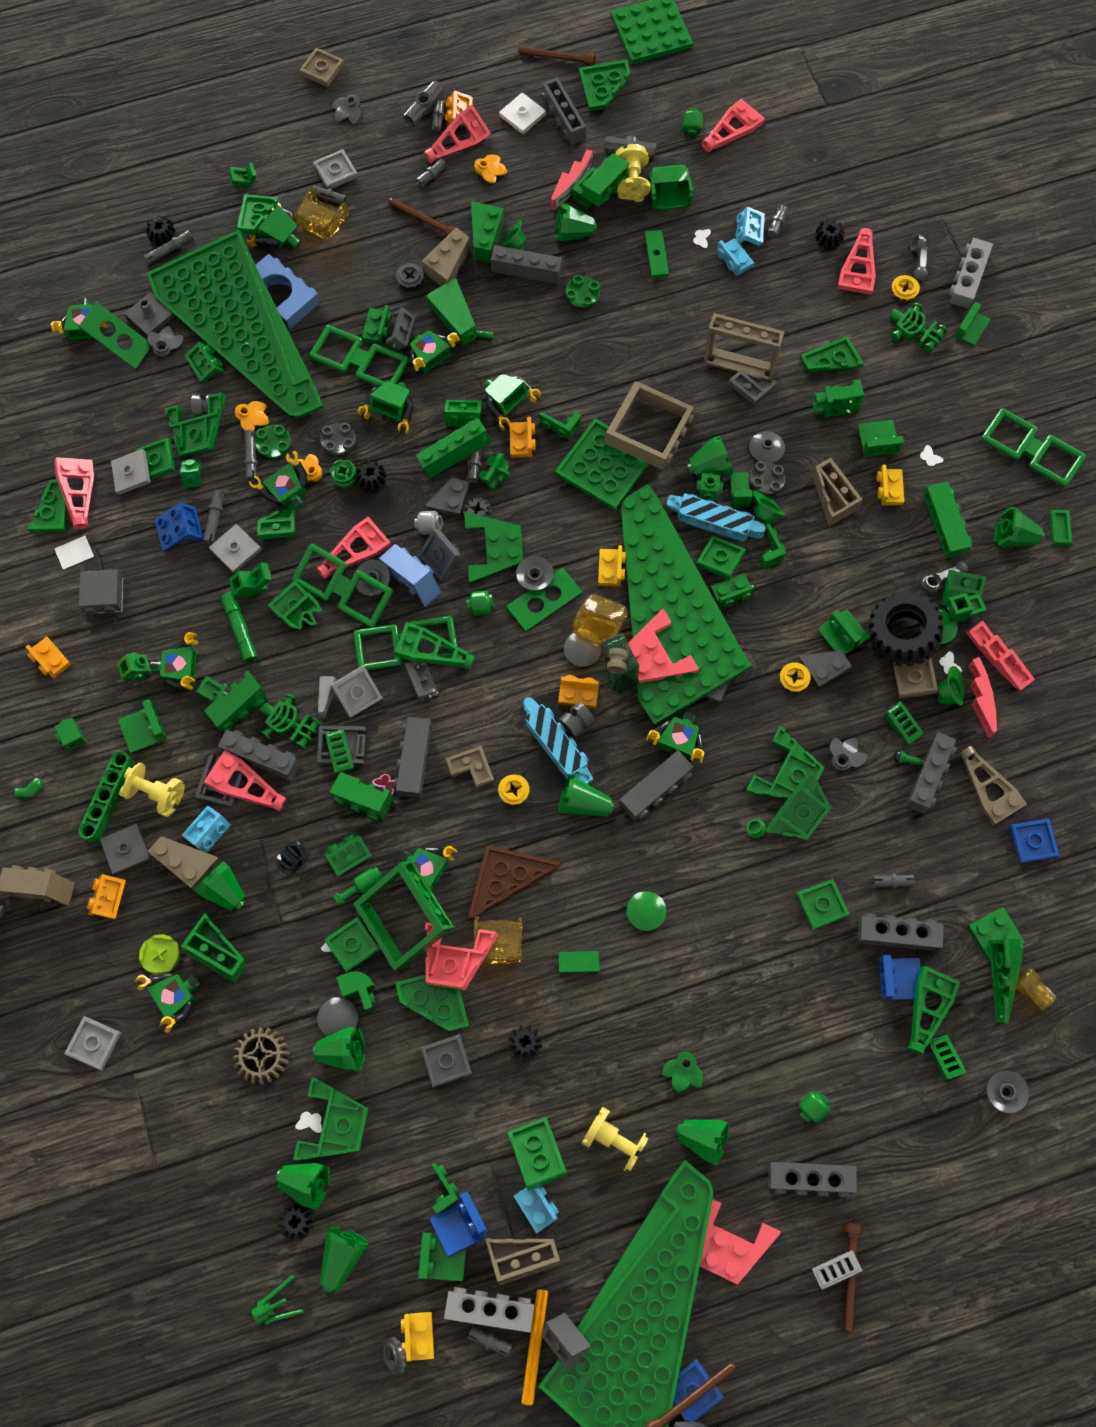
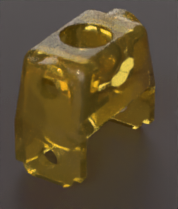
[295,188,349,239]
[572,594,628,648]
[474,916,523,964]

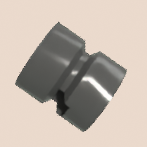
[191,394,214,418]
[558,702,595,738]

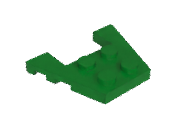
[165,393,225,457]
[464,512,523,584]
[746,726,824,800]
[293,1077,369,1161]

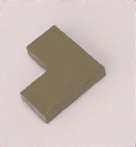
[445,746,495,788]

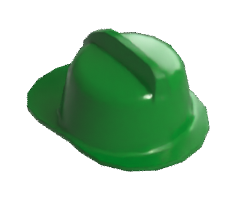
[502,220,526,250]
[753,490,785,526]
[938,666,965,706]

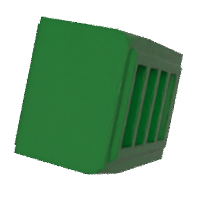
[884,701,924,745]
[325,730,354,774]
[928,1034,966,1081]

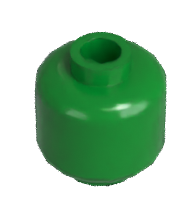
[681,109,704,136]
[466,590,495,616]
[799,1091,830,1123]

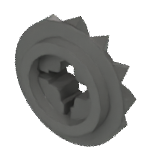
[396,263,424,289]
[463,497,492,518]
[383,1337,406,1375]

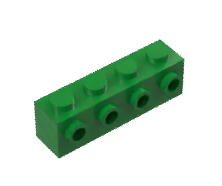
[416,418,492,479]
[923,482,972,559]

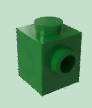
[54,718,87,751]

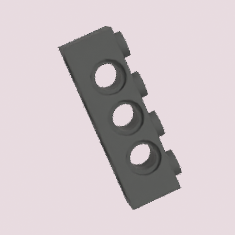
[858,913,943,952]
[768,1162,857,1197]

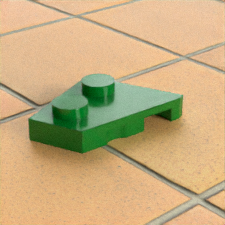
[257,504,295,539]
[941,570,986,606]

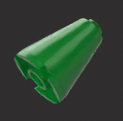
[558,775,614,817]
[319,1227,368,1293]

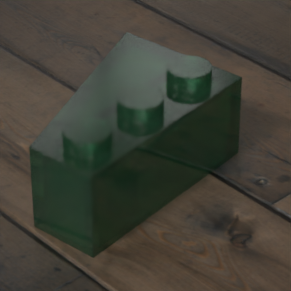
[602,633,640,695]

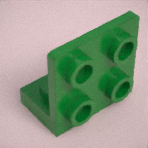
[857,420,904,457]
[119,699,167,754]
[418,1233,466,1281]

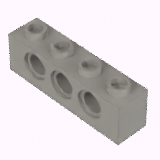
[949,237,993,309]
[444,1287,535,1333]

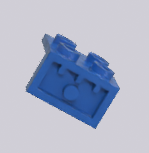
[155,502,204,551]
[878,955,921,1000]
[430,1191,487,1257]

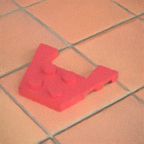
[623,609,699,683]
[425,922,498,990]
[700,1200,781,1284]

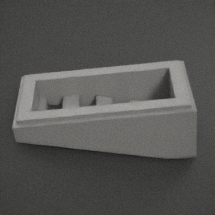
[318,676,336,719]
[812,1250,863,1290]

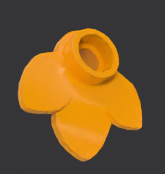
[474,155,507,184]
[235,401,269,434]
[292,454,322,482]

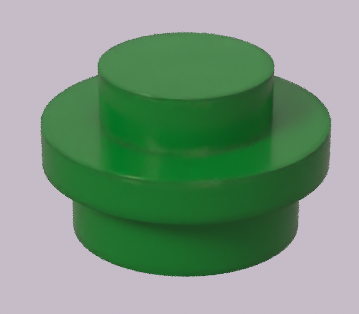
[746,819,766,838]

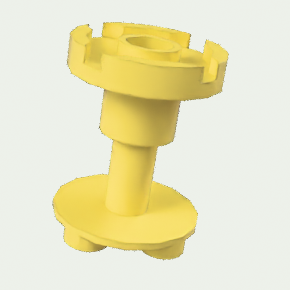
[615,144,651,202]
[119,763,185,817]
[581,1107,648,1171]

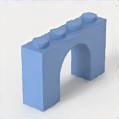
[256,254,319,330]

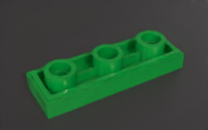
[645,230,669,279]

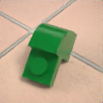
[229,563,272,597]
[945,593,987,623]
[336,972,376,1013]

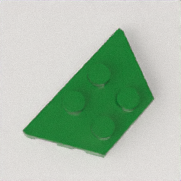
[766,770,831,840]

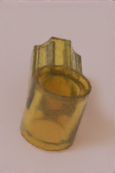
[1016,967,1057,1010]

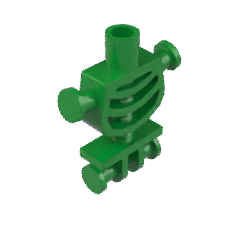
[890,303,948,353]
[260,694,322,750]

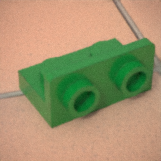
[362,305,392,344]
[184,342,225,383]
[444,400,482,427]
[710,573,755,608]
[324,833,372,876]

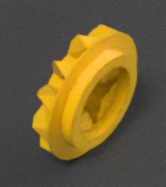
[891,275,920,301]
[780,663,810,692]
[498,775,529,805]

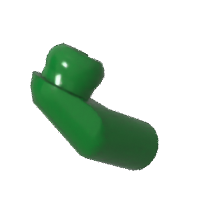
[15,778,43,798]

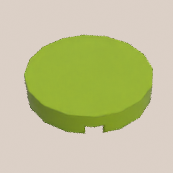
[139,934,180,975]

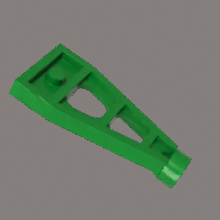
[394,622,475,670]
[907,966,960,1054]

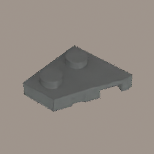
[728,370,778,405]
[426,478,469,516]
[799,651,852,688]

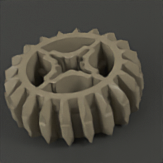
[233,1027,290,1084]

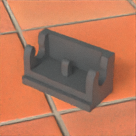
[386,307,415,351]
[405,662,439,703]
[542,1313,591,1370]

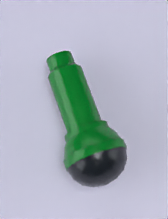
[893,751,924,765]

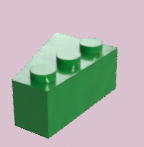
[581,153,629,207]
[471,201,505,263]
[204,670,268,733]
[329,772,394,822]
[181,913,246,983]

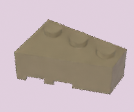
[422,228,470,286]
[812,458,863,527]
[148,836,222,893]
[0,865,75,906]
[485,1238,561,1285]

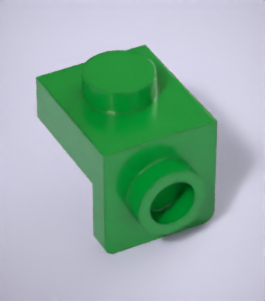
[228,163,256,187]
[180,459,202,488]
[196,676,228,703]

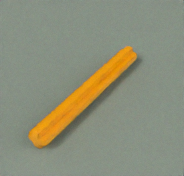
[521,1289,548,1406]

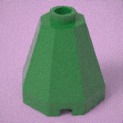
[555,203,597,241]
[687,436,734,477]
[994,507,1044,548]
[195,861,246,911]
[313,1027,365,1071]
[676,1120,730,1166]
[275,1163,330,1210]

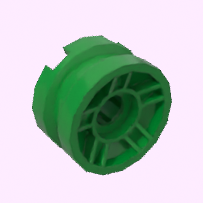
[330,459,357,488]

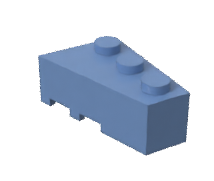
[379,544,441,607]

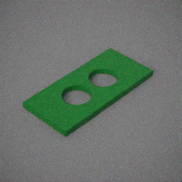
[78,301,151,370]
[506,568,583,632]

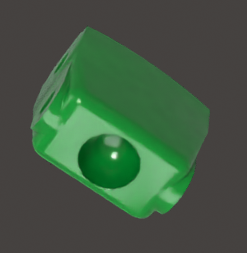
[648,165,693,210]

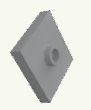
[313,149,358,190]
[111,449,151,495]
[209,524,262,573]
[330,665,383,718]
[64,1016,121,1071]

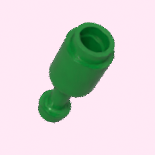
[333,867,383,906]

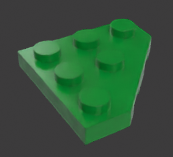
[579,59,631,112]
[395,974,469,1032]

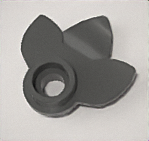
[332,94,361,125]
[147,326,183,357]
[830,738,868,771]

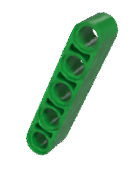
[79,751,134,844]

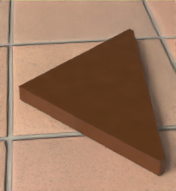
[468,845,560,920]

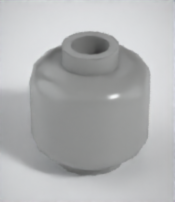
[414,511,443,535]

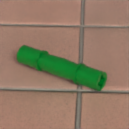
[220,592,258,664]

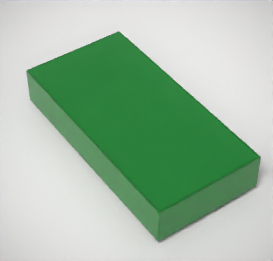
[1049,510,1072,546]
[559,951,600,973]

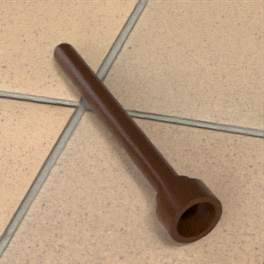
[518,47,596,66]
[389,198,459,237]
[844,1223,863,1333]
[644,1363,736,1427]

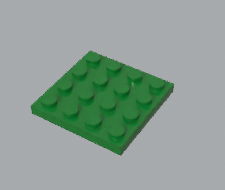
[610,0,693,65]
[555,418,649,511]

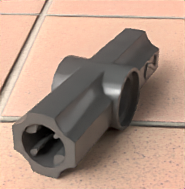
[403,81,444,126]
[604,136,657,159]

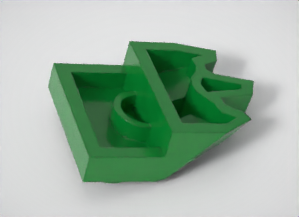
[268,581,322,630]

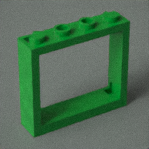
[353,860,454,971]

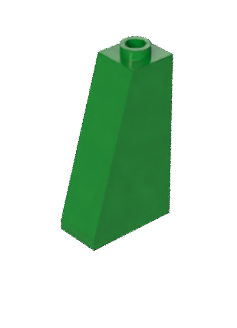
[426,278,478,346]

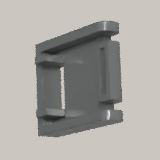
[317,726,366,766]
[195,755,245,809]

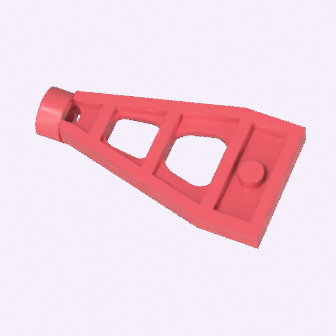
[701,99,765,152]
[424,104,491,164]
[837,228,876,295]
[54,457,94,529]
[316,517,391,580]
[204,750,286,811]

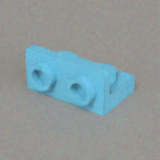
[736,207,765,246]
[717,238,754,276]
[182,805,231,853]
[514,1186,559,1233]

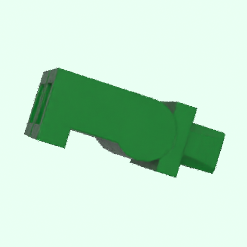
[812,379,864,419]

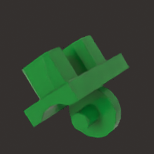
[479,453,511,490]

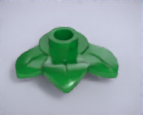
[662,1052,703,1093]

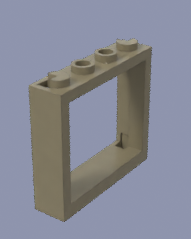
[703,313,784,382]
[604,381,694,470]

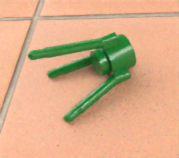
[252,1275,304,1325]

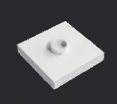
[499,93,546,134]

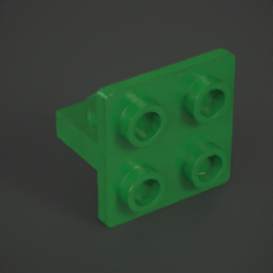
[817,609,869,655]

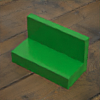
[955,302,990,347]

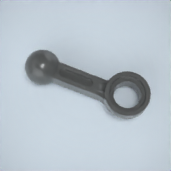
[911,234,928,281]
[920,561,968,594]

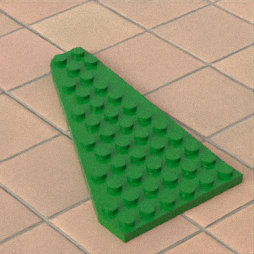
[147,229,324,418]
[621,484,752,726]
[538,1160,713,1427]

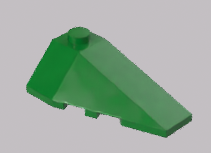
[989,939,1024,1023]

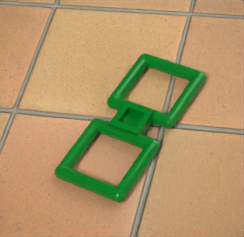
[309,325,409,386]
[981,408,1086,487]
[291,544,393,628]
[353,616,458,671]

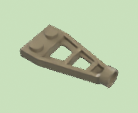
[959,746,1027,826]

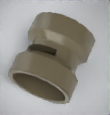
[607,648,628,674]

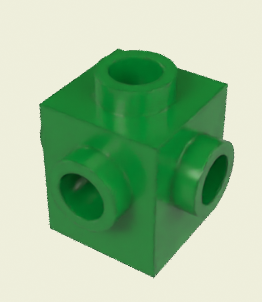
[696,473,723,502]
[117,653,151,682]

